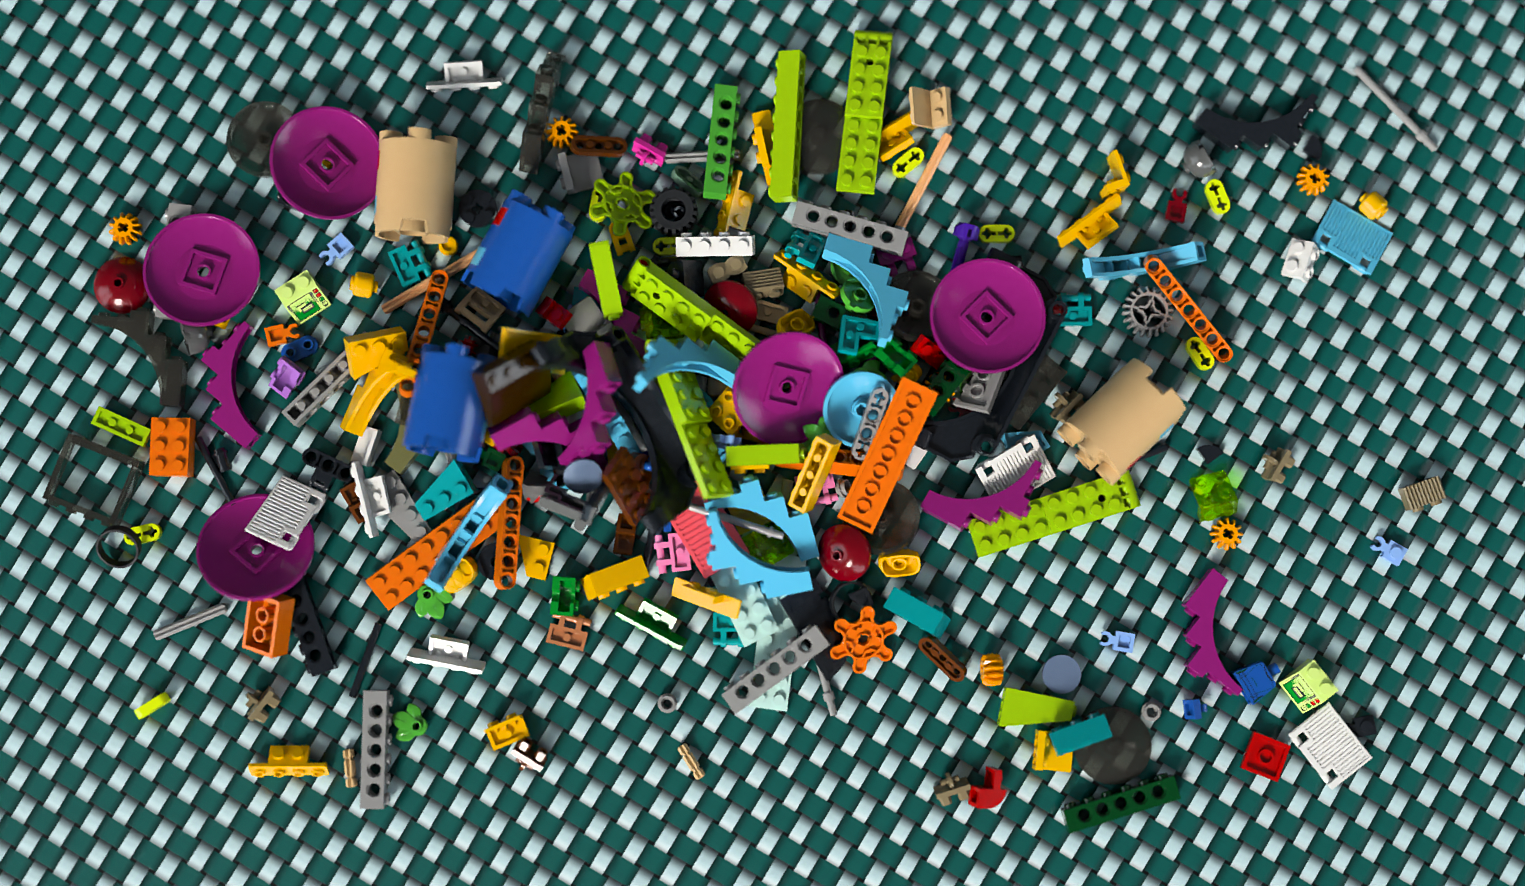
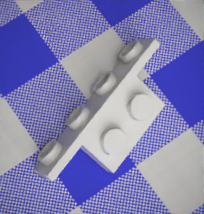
[426,60,503,92]
[350,461,393,538]
[406,634,486,674]

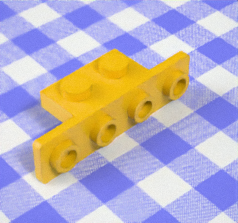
[752,110,774,186]
[879,111,918,162]
[713,170,754,236]
[1057,193,1122,250]
[773,249,840,304]
[671,577,742,619]
[248,745,329,777]

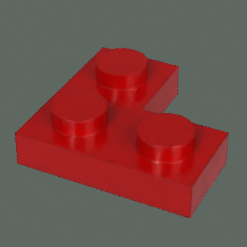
[910,334,947,370]

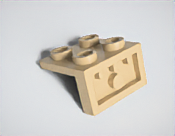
[909,86,952,129]

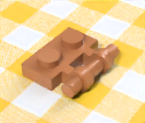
[546,614,592,651]

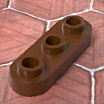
[570,135,627,157]
[918,634,967,682]

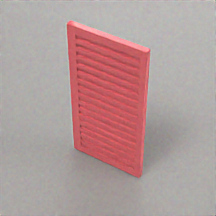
[671,481,750,579]

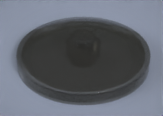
[800,99,845,175]
[226,101,294,178]
[890,270,942,343]
[843,483,920,555]
[1074,706,1152,785]

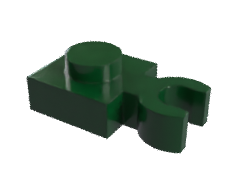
[479,447,507,473]

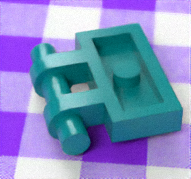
[784,228,827,269]
[387,240,432,288]
[1055,292,1092,327]
[713,612,752,647]

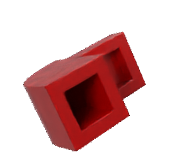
[535,296,573,330]
[968,766,1007,809]

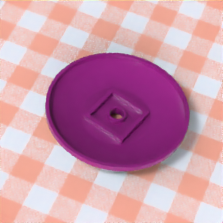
[269,106,379,220]
[143,213,261,327]
[930,258,1046,374]
[732,331,844,445]
[196,494,315,601]

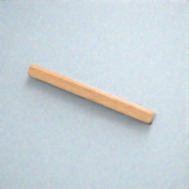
[895,133,952,228]
[381,249,477,314]

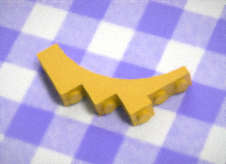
[340,347,417,437]

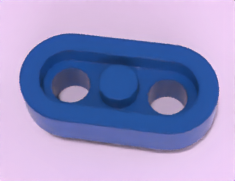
[281,335,319,363]

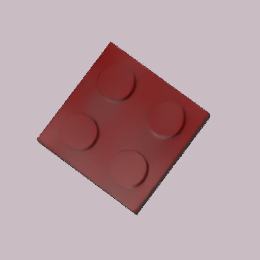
[1240,731,1291,782]

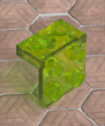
[639,305,685,340]
[1189,470,1238,522]
[741,521,794,565]

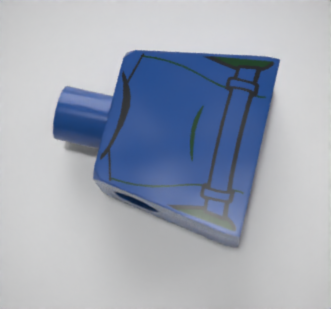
[1229,661,1281,705]

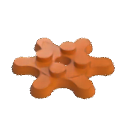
[830,606,897,674]

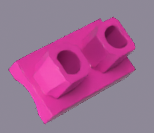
[632,133,668,166]

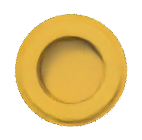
[439,236,458,256]

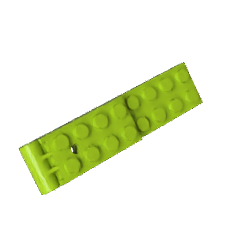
[836,29,893,195]
[622,256,760,361]
[644,339,734,499]
[968,470,1141,558]

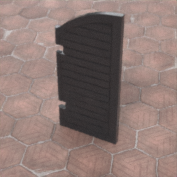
[779,578,848,681]

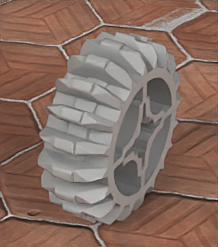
[1122,286,1174,338]

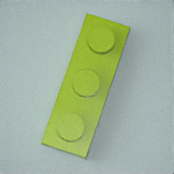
[91,406,151,447]

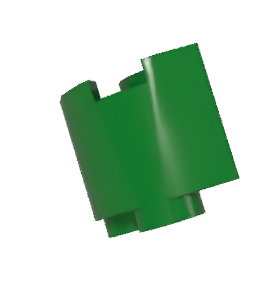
[874,338,918,379]
[550,576,581,616]

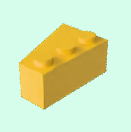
[343,326,408,380]
[580,555,650,601]

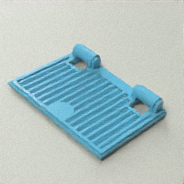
[1311,199,1393,275]

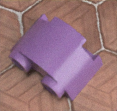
[268,355,306,399]

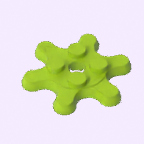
[590,172,655,236]

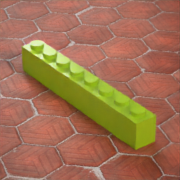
[768,50,806,203]

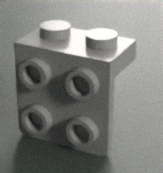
[555,152,603,195]
[565,296,614,336]

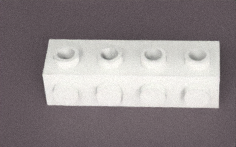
[675,232,755,257]

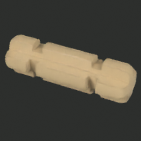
[678,743,705,780]
[343,749,357,787]

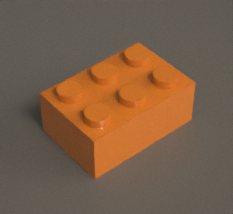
[149,417,196,477]
[242,594,295,658]

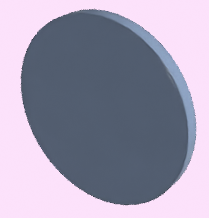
[563,458,602,494]
[1042,655,1081,694]

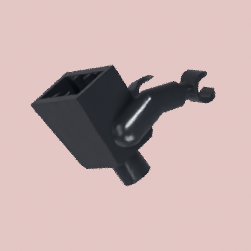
[650,256,705,297]

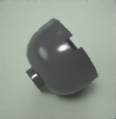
[1182,139,1217,178]
[180,323,213,355]

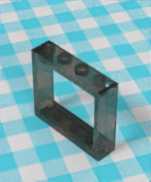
[42,433,146,527]

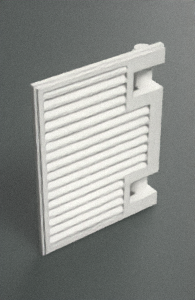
[975,434,1056,496]
[245,475,326,551]
[1288,702,1373,790]

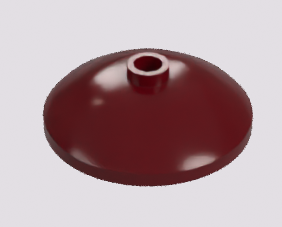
[94,257,149,314]
[704,280,758,331]
[818,524,871,582]

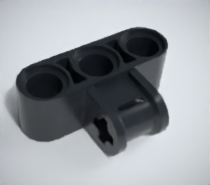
[302,448,355,495]

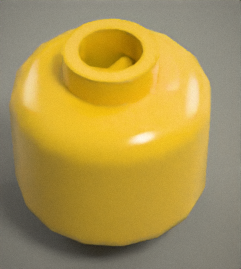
[1359,192,1388,220]
[349,272,378,298]

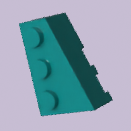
[414,457,477,521]
[883,586,951,639]
[1049,712,1113,757]

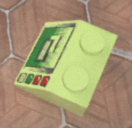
[274,270,332,325]
[1278,659,1338,713]

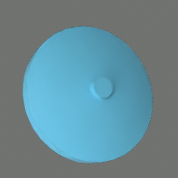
[823,371,896,448]

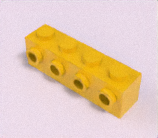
[787,433,842,514]

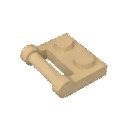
[454,286,506,333]
[747,300,789,336]

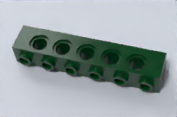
[809,294,919,360]
[927,313,991,417]
[1060,773,1181,834]

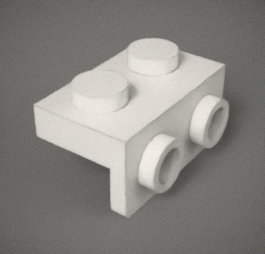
[1281,238,1320,283]

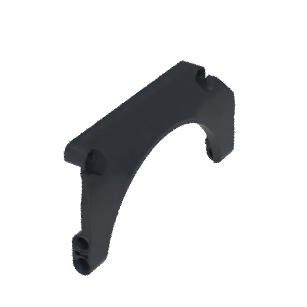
[915,247,1068,462]
[530,326,698,535]

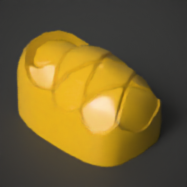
[776,308,816,334]
[878,548,921,577]
[444,556,478,593]

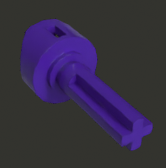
[950,222,980,271]

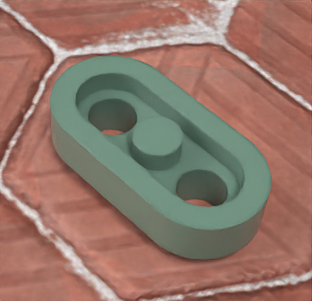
[671,166,704,197]

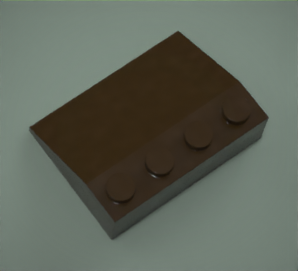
[471,340,551,427]

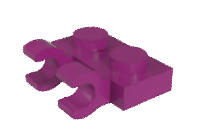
[875,237,917,278]

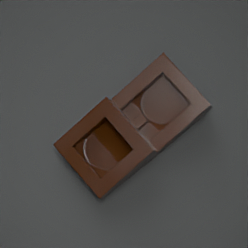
[339,480,365,524]
[613,513,637,556]

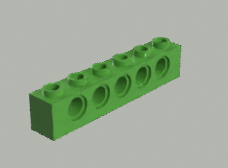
[703,84,741,200]

